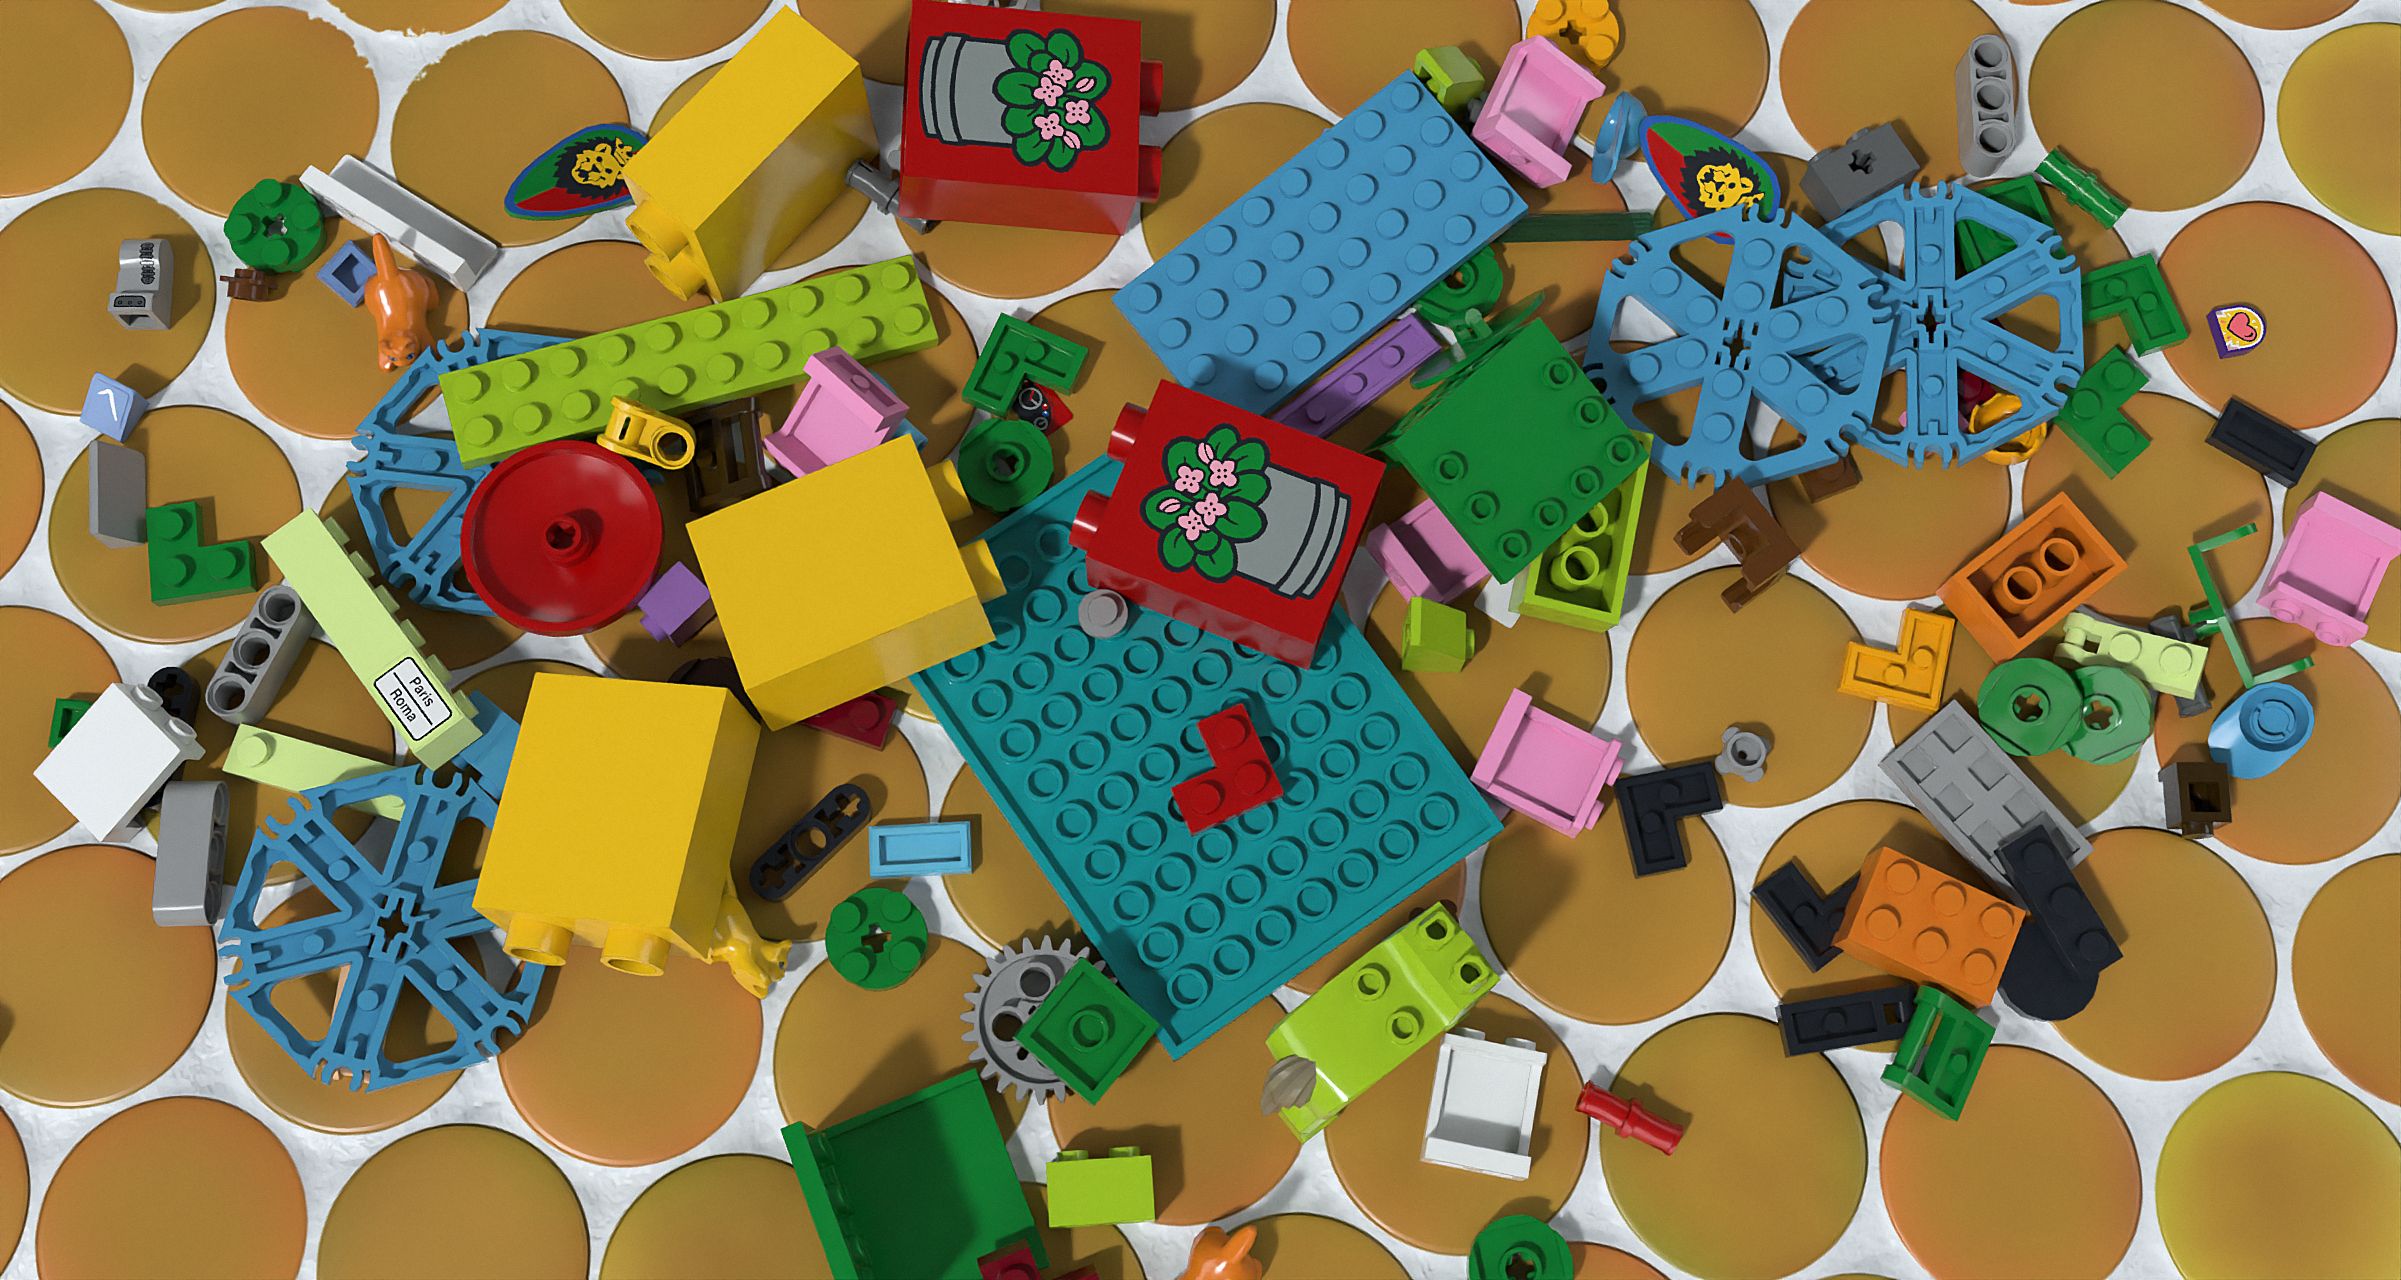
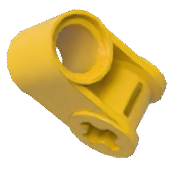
[596,395,697,470]

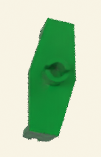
[2187,523,2315,690]

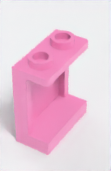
[1469,35,1606,190]
[762,346,910,478]
[2255,491,2401,648]
[1365,498,1492,606]
[1469,688,1625,839]

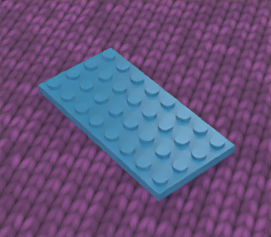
[1111,69,1529,417]

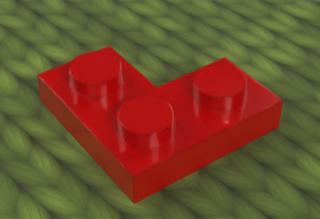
[1171,703,1284,837]

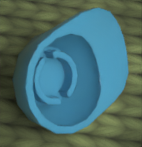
[1591,91,1647,184]
[2208,682,2315,780]

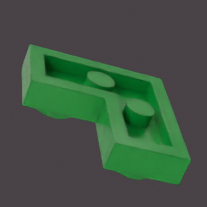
[2081,253,2189,358]
[961,312,1089,420]
[2051,347,2151,480]
[146,501,258,607]

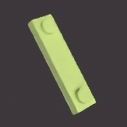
[222,723,435,823]

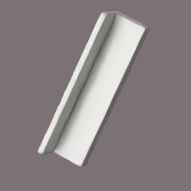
[299,155,498,293]

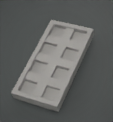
[1878,699,2095,911]

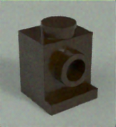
[2158,762,2232,839]

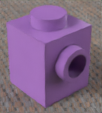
[637,561,717,648]

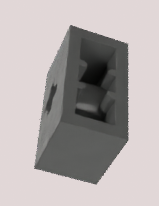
[1799,122,1920,224]

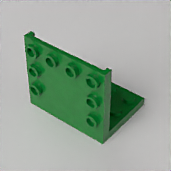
[1360,317,1650,585]
[780,1068,1051,1280]

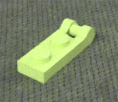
[2053,612,2208,700]

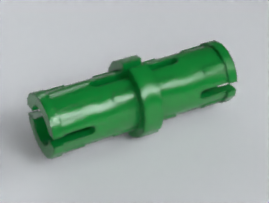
[2034,147,2129,230]

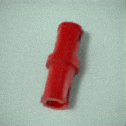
[1575,1080,1683,1156]

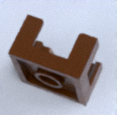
[1673,476,1802,614]

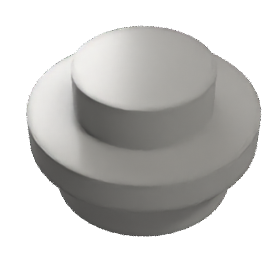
[1078,589,1128,639]

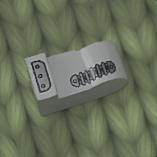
[108,239,174,330]

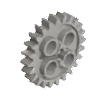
[960,935,1119,1105]

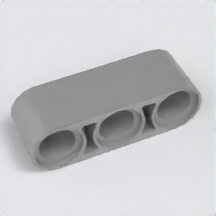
[1955,34,2016,178]
[205,585,317,727]
[152,781,230,927]

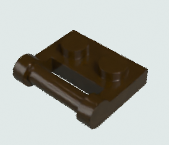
[680,397,773,515]

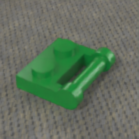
[1880,985,1996,1122]

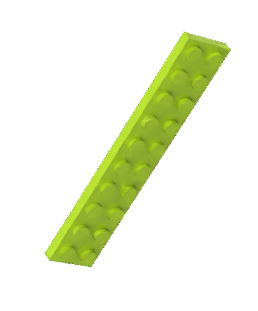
[438,254,939,470]

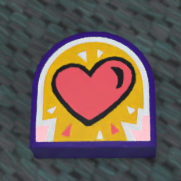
[2206,305,2266,359]

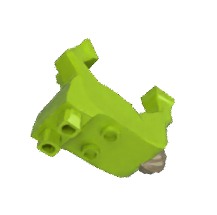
[1260,902,1501,1145]

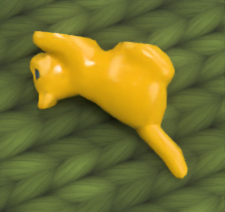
[701,863,792,1000]

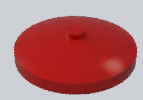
[460,440,666,637]

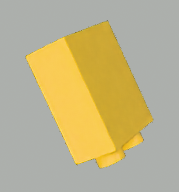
[620,4,880,303]
[685,433,1007,732]
[471,672,761,976]

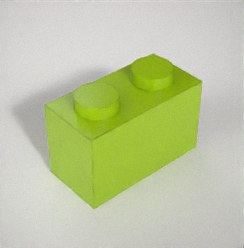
[1046,1146,1155,1229]

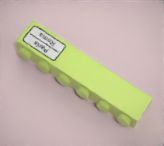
[260,507,483,772]

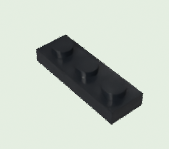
[1993,824,2124,983]

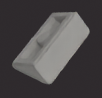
[89,440,146,549]

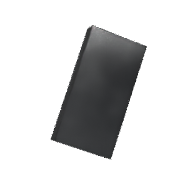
[2204,398,2317,489]

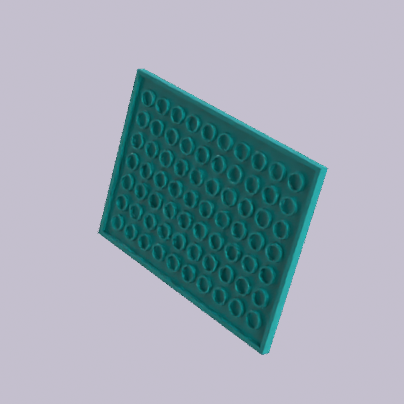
[907,452,1505,1063]

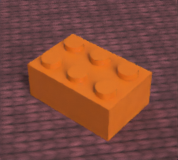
[1935,491,2129,666]
[1830,846,2026,1011]

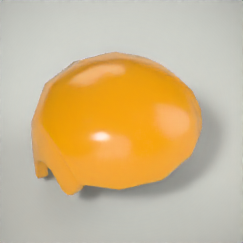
[1969,393,2047,466]

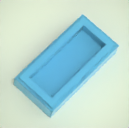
[869,821,973,879]

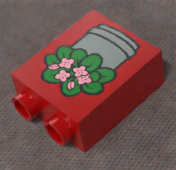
[898,0,1163,236]
[1069,378,1387,671]

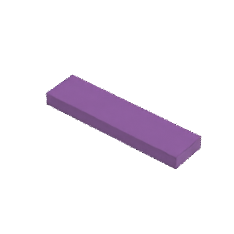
[1269,312,1442,440]

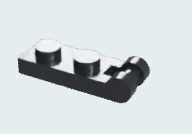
[1775,984,1917,1058]

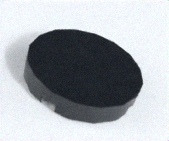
[1997,921,2099,1023]

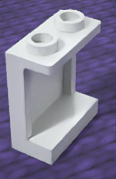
[33,682,206,843]
[1419,1027,1547,1181]

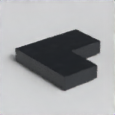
[1612,761,1723,879]
[1749,861,1862,973]

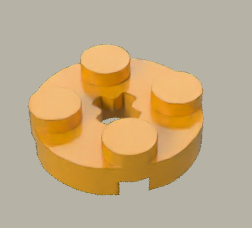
[1525,0,1619,77]

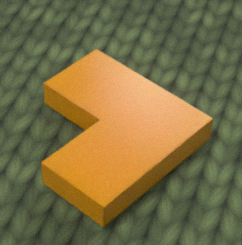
[1837,607,1955,715]

